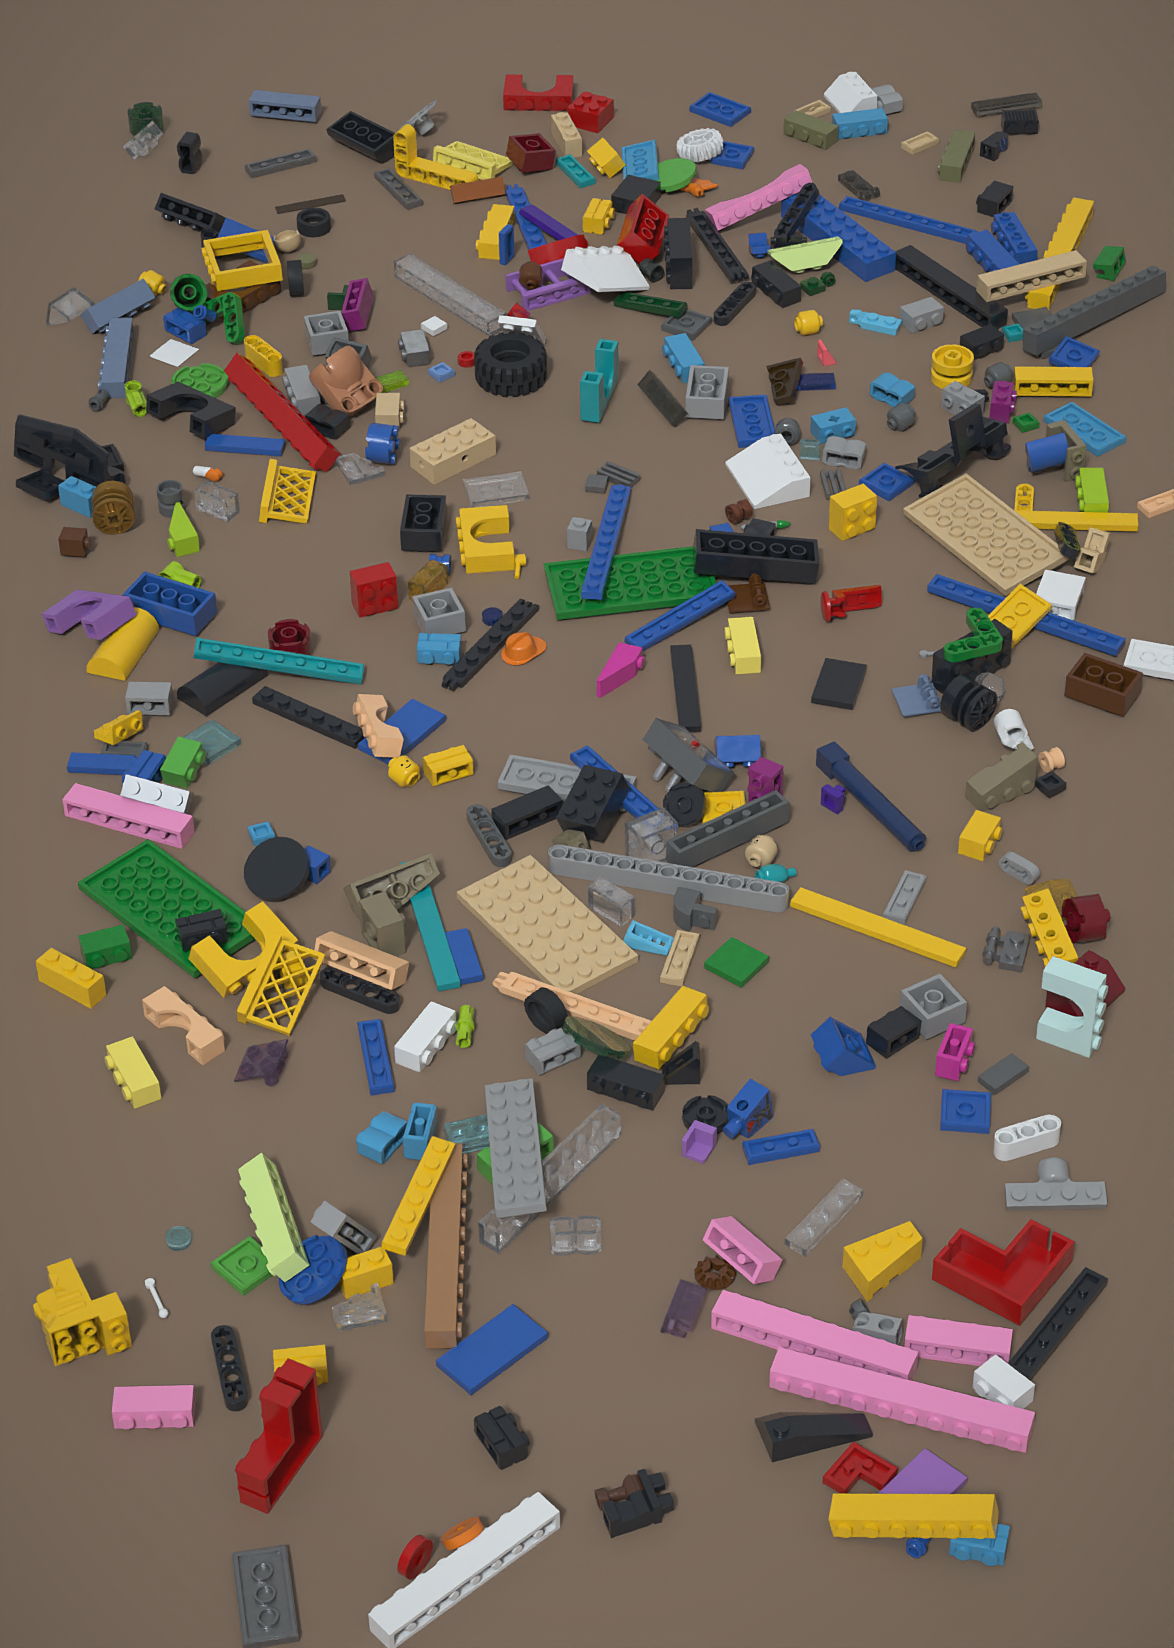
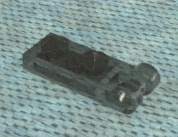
[838,170,880,201]

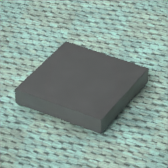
[661,309,712,341]

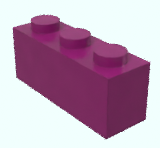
[341,278,374,331]

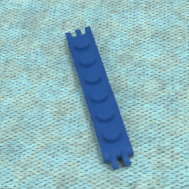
[505,184,546,250]

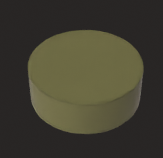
[298,253,316,269]

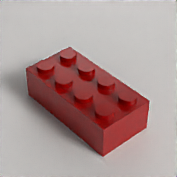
[617,194,669,264]

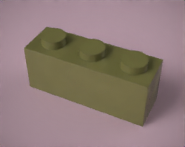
[783,110,839,150]

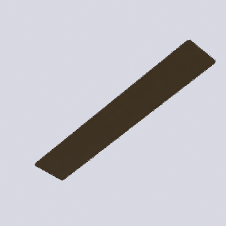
[275,194,346,214]

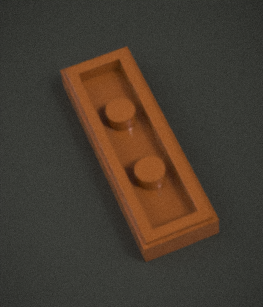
[450,177,506,204]

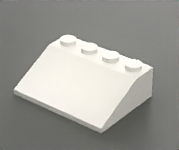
[561,246,650,292]
[725,434,810,509]

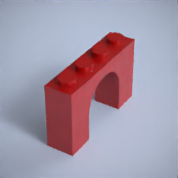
[503,74,574,111]

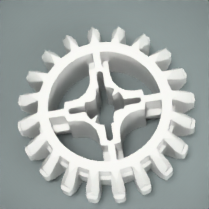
[677,128,723,163]

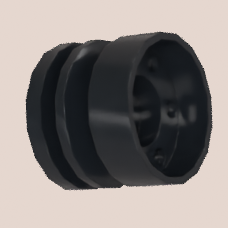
[940,674,998,731]

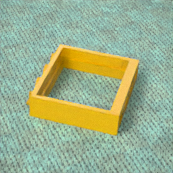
[201,230,283,291]

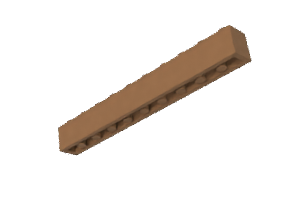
[424,1143,468,1349]

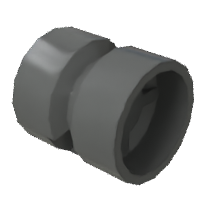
[157,480,185,518]

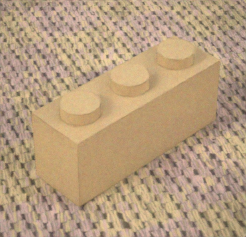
[551,112,582,158]

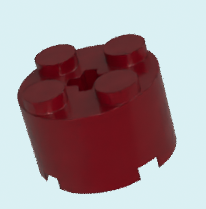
[268,619,312,655]
[1061,894,1111,943]

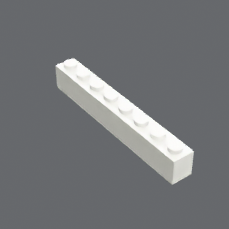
[368,1492,560,1648]

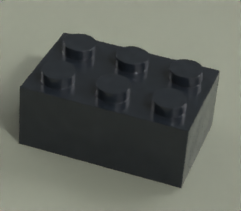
[400,494,447,552]
[556,765,630,842]

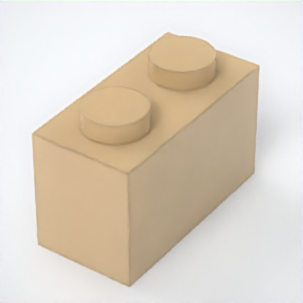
[375,393,404,431]

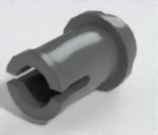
[89,389,109,411]

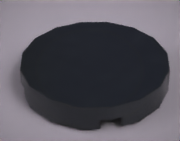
[663,783,706,827]
[682,1095,729,1134]

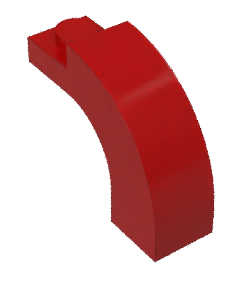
[528,234,588,265]

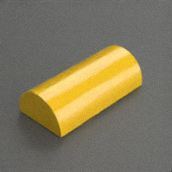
[86,607,159,681]

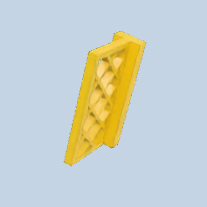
[259,459,316,524]
[237,933,325,1036]

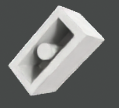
[973,1354,1035,1409]

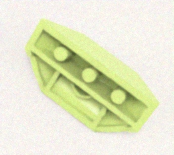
[767,236,843,273]

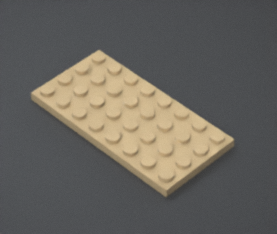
[903,473,1069,596]
[457,855,638,994]

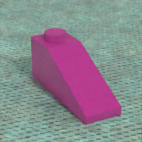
[597,642,645,698]

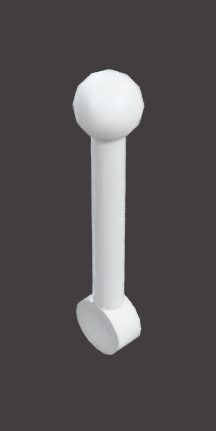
[145,1278,169,1318]

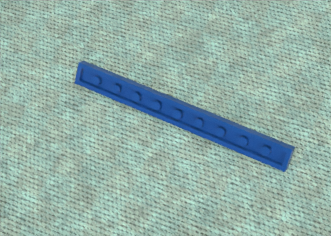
[581,484,631,600]
[927,574,1126,656]

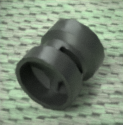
[639,258,664,282]

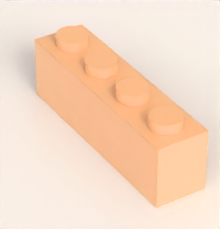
[313,931,410,990]

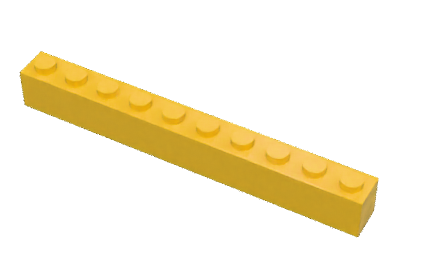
[1025,197,1094,310]

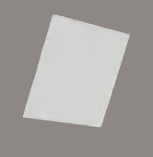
[149,339,199,367]

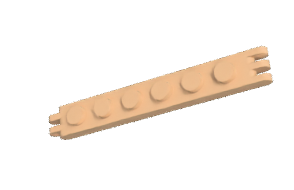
[492,972,651,1040]

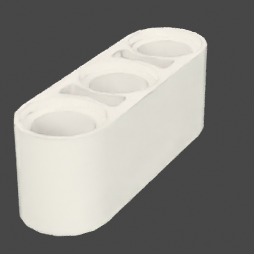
[993,1115,1061,1161]

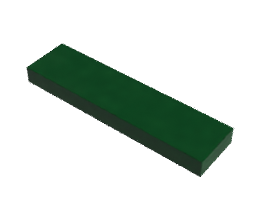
[613,291,688,318]

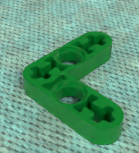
[193,292,245,345]
[943,607,1003,662]

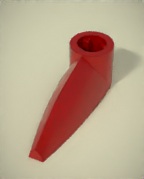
[506,302,531,319]

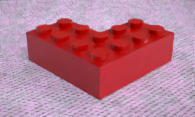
[932,1219,1075,1326]
[235,1358,323,1514]

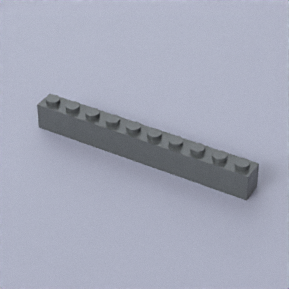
[1023,266,1166,356]

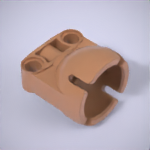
[308,346,383,418]

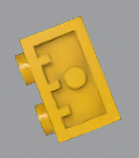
[94,710,143,745]

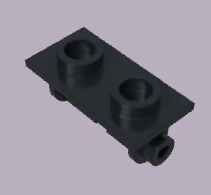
[770,235,807,249]

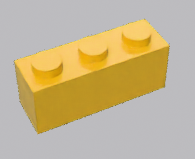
[35,948,106,1009]

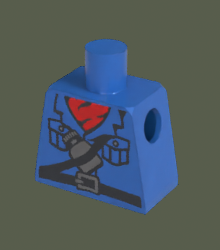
[722,1078,773,1139]

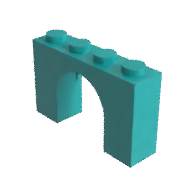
[580,339,619,423]

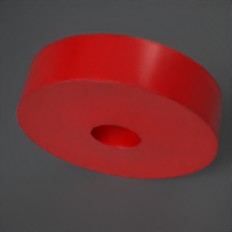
[397,1535,433,1580]

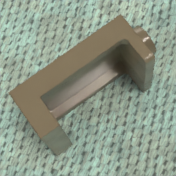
[1046,420,1086,482]

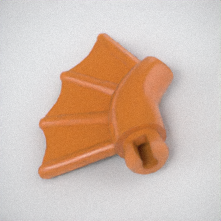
[680,177,718,197]

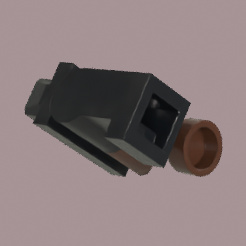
[594,1469,674,1538]

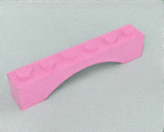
[705,164,812,231]

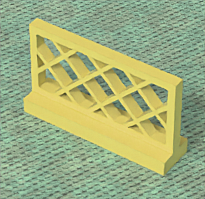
[433,141,514,180]

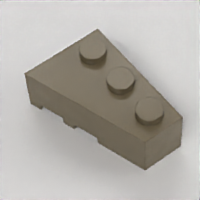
[965,742,1038,812]

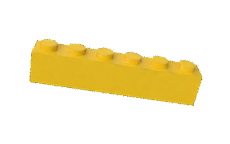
[828,1493,999,1539]

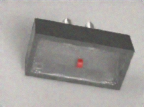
[642,718,734,792]

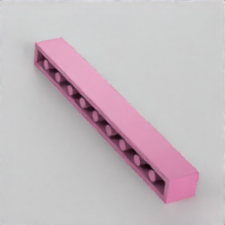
[769,1347,1035,1453]

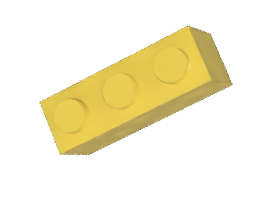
[724,617,761,674]
[104,1036,161,1109]

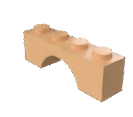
[353,694,404,757]
[142,986,225,1065]

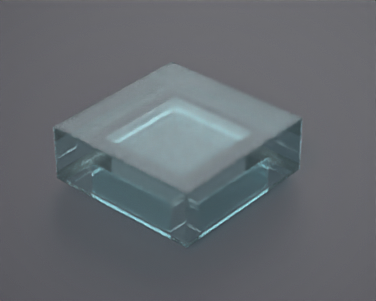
[799,439,820,460]

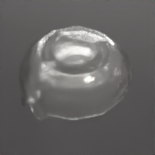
[975,672,1006,704]

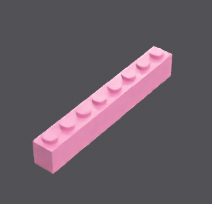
[711,1290,918,1381]

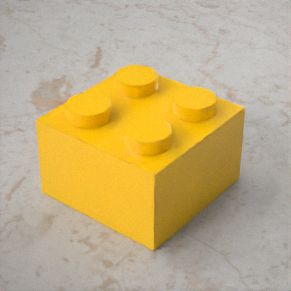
[829,484,877,541]

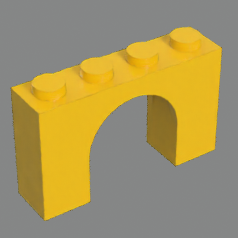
[456,505,515,574]
[188,901,298,998]

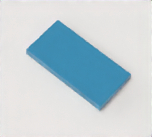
[621,140,659,180]
[1043,402,1126,457]

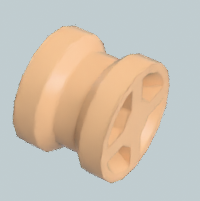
[1038,747,1065,773]

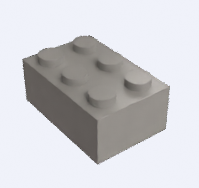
[685,365,729,420]

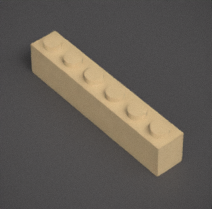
[976,250,1087,302]

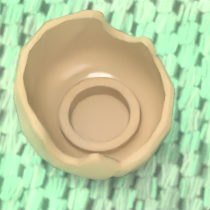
[273,230,301,253]

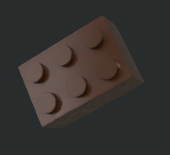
[1064,653,1143,716]

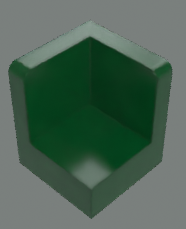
[327,285,349,311]

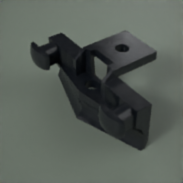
[895,403,1011,498]
[14,414,126,500]

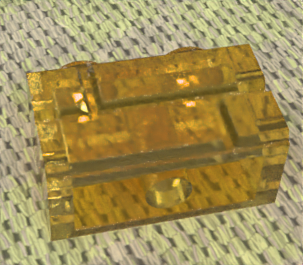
[408,560,448,601]

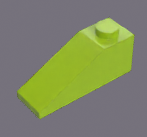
[167,502,200,557]

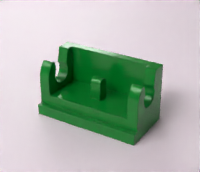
[1093,246,1126,281]

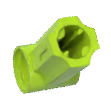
[124,380,147,417]
[158,561,202,588]

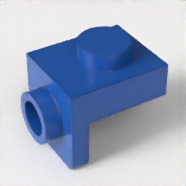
[748,232,770,257]

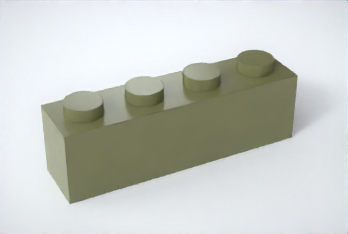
[937,129,976,183]

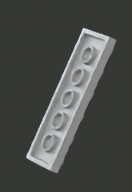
[497,754,636,811]

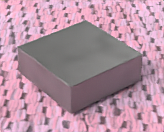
[585,474,608,493]

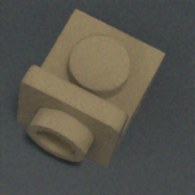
[551,829,590,850]

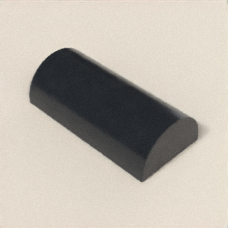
[326,111,395,163]
[177,662,268,717]

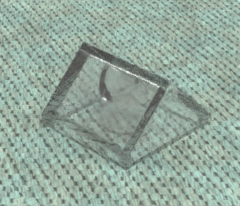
[46,287,95,326]

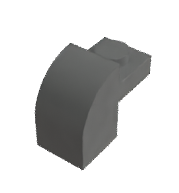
[673,887,717,932]

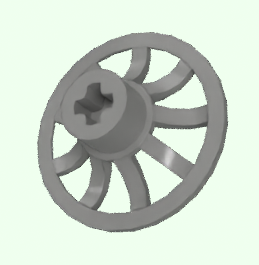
[397,99,438,135]

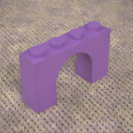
[41,590,136,640]

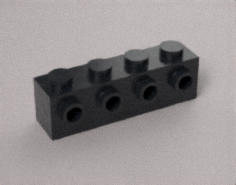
[155,193,226,233]

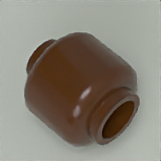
[519,261,543,290]

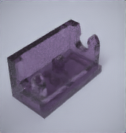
[660,1279,707,1338]

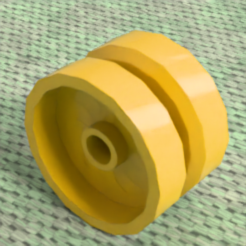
[930,344,974,389]

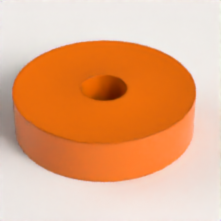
[441,1517,484,1550]

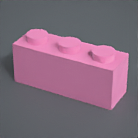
[703,1216,783,1284]
[112,1385,196,1429]

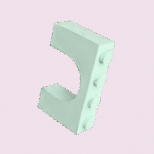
[1036,956,1108,1058]

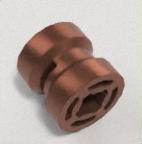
[725,499,753,524]

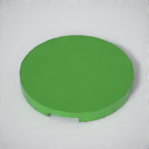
[655,158,697,192]
[171,363,229,398]

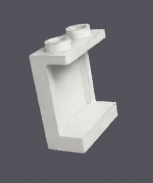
[1036,570,1086,620]

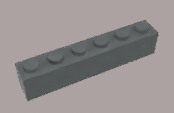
[666,790,789,867]

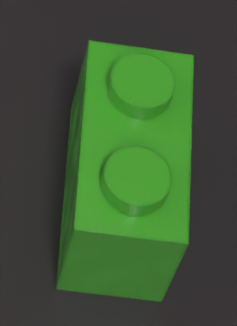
[160,737,206,789]

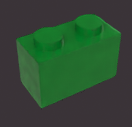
[78,924,132,969]

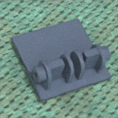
[891,674,941,717]

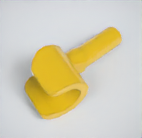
[514,554,526,579]

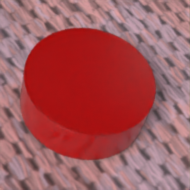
[458,351,474,368]

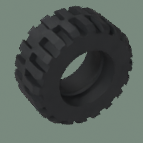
[474,332,547,397]

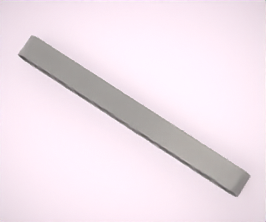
[548,845,789,913]

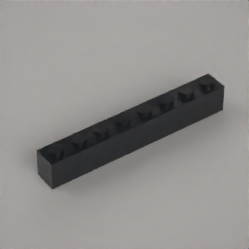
[895,245,1008,329]

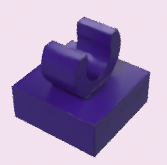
[821,784,846,815]

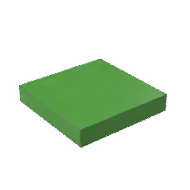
[210,1236,273,1296]

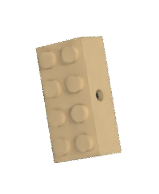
[409,418,496,485]

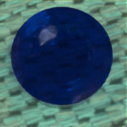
[482,607,503,626]

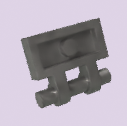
[982,927,1030,973]

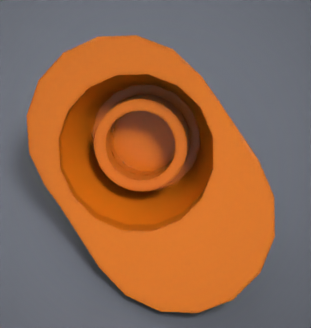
[501,632,547,665]

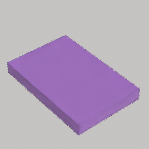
[878,1448,967,1494]

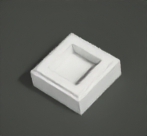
[421,316,447,336]

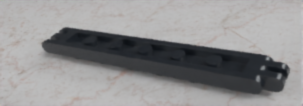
[686,208,749,282]
[442,598,539,691]

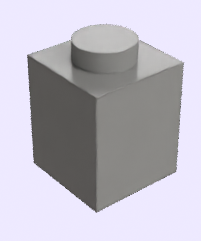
[567,517,592,551]

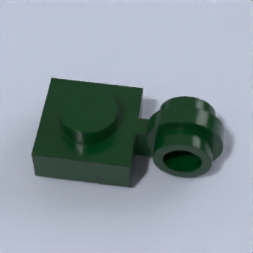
[800,272,836,296]

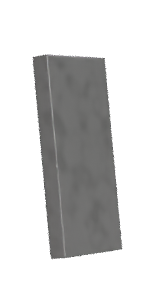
[232,1545,299,1648]

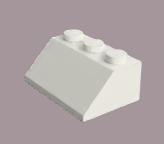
[824,72,877,113]

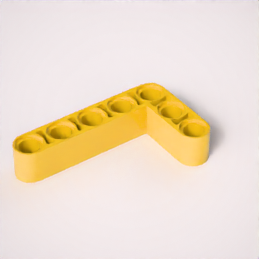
[393,124,479,190]

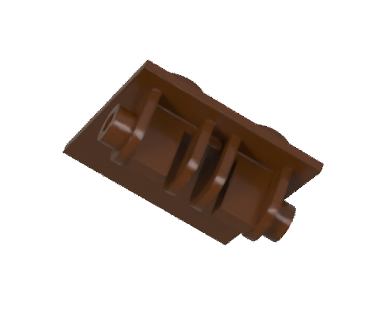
[727,574,770,613]

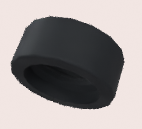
[296,208,331,237]
[287,260,304,296]
[524,987,568,1034]

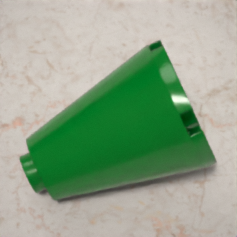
[170,274,207,311]

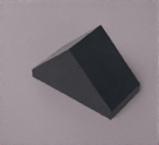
[662,1041,700,1085]

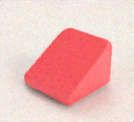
[817,340,836,366]

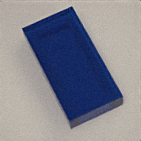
[797,373,835,391]

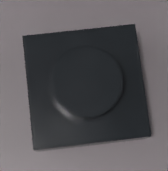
[1035,771,1066,798]

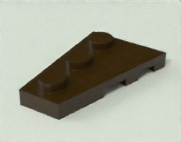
[766,358,803,405]

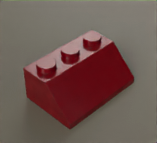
[1045,950,1125,1017]

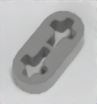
[999,851,1040,885]

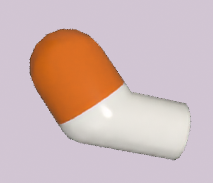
[193,466,223,482]

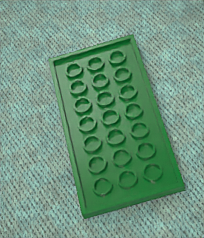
[544,546,716,620]
[78,839,255,978]

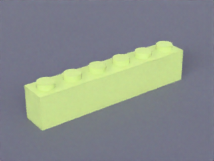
[238,1153,309,1282]

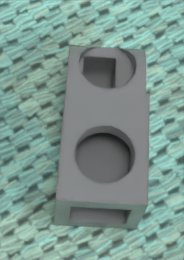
[851,1312,903,1346]

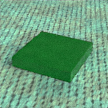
[704,937,769,988]

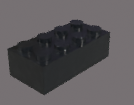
[664,218,692,290]
[931,619,1013,694]

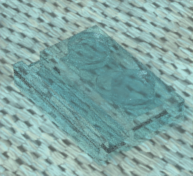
[443,1114,490,1153]

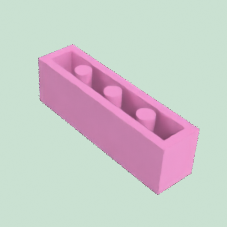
[904,1315,1013,1366]

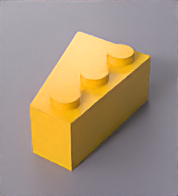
[842,1221,923,1302]

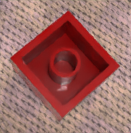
[567,92,614,133]
[349,562,399,618]

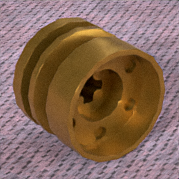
[91,481,135,535]

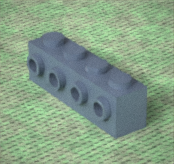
[249,90,321,122]
[80,278,155,334]

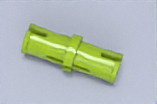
[456,1005,475,1048]

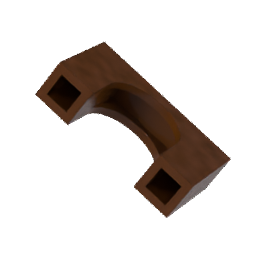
[205,260,281,320]

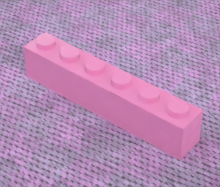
[62,783,195,849]

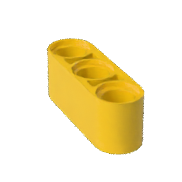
[244,335,283,377]

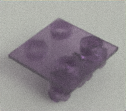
[234,1039,289,1086]

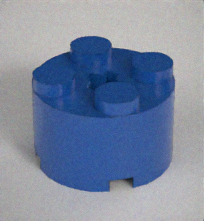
[365,423,401,465]

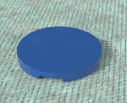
[279,1235,347,1305]

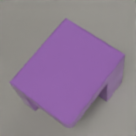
[682,1120,717,1164]

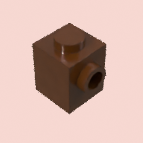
[58,527,91,557]

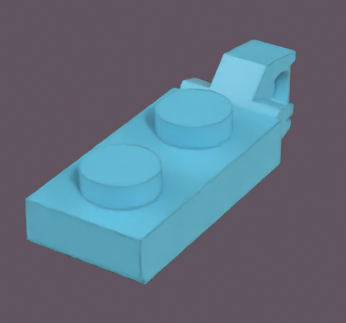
[849,309,902,336]

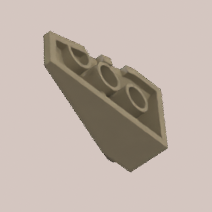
[343,853,440,919]

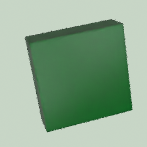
[1012,412,1040,433]

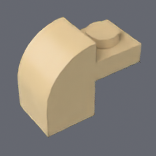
[1074,527,1111,573]

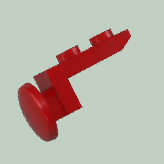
[820,585,882,622]

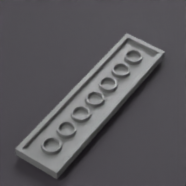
[485,1078,547,1218]

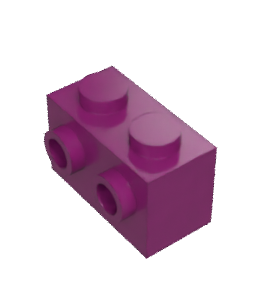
[989,381,1017,424]
[747,757,783,802]

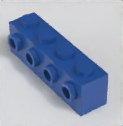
[991,212,1038,264]

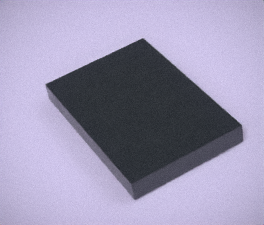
[811,658,867,710]

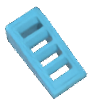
[623,920,674,956]

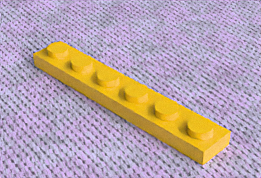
[381,1136,455,1256]

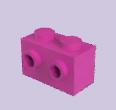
[935,1023,975,1081]

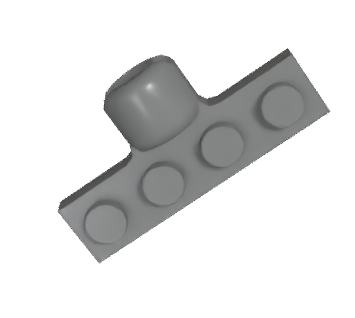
[1004,1157,1107,1210]

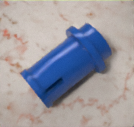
[193,305,217,322]
[906,1538,931,1558]

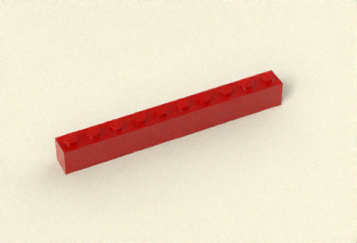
[224,353,341,472]

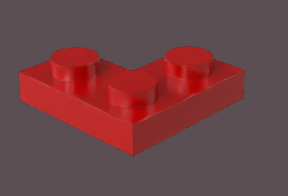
[822,1442,898,1494]

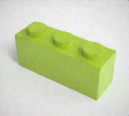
[1075,468,1109,513]

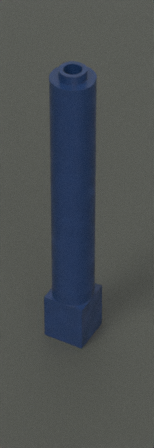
[816,741,926,852]

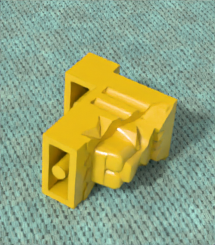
[33,1258,132,1366]

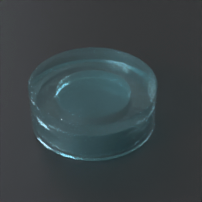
[166,1226,192,1251]

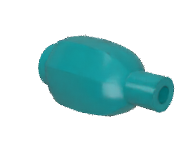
[755,864,797,883]

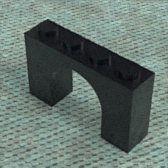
[146,382,236,438]

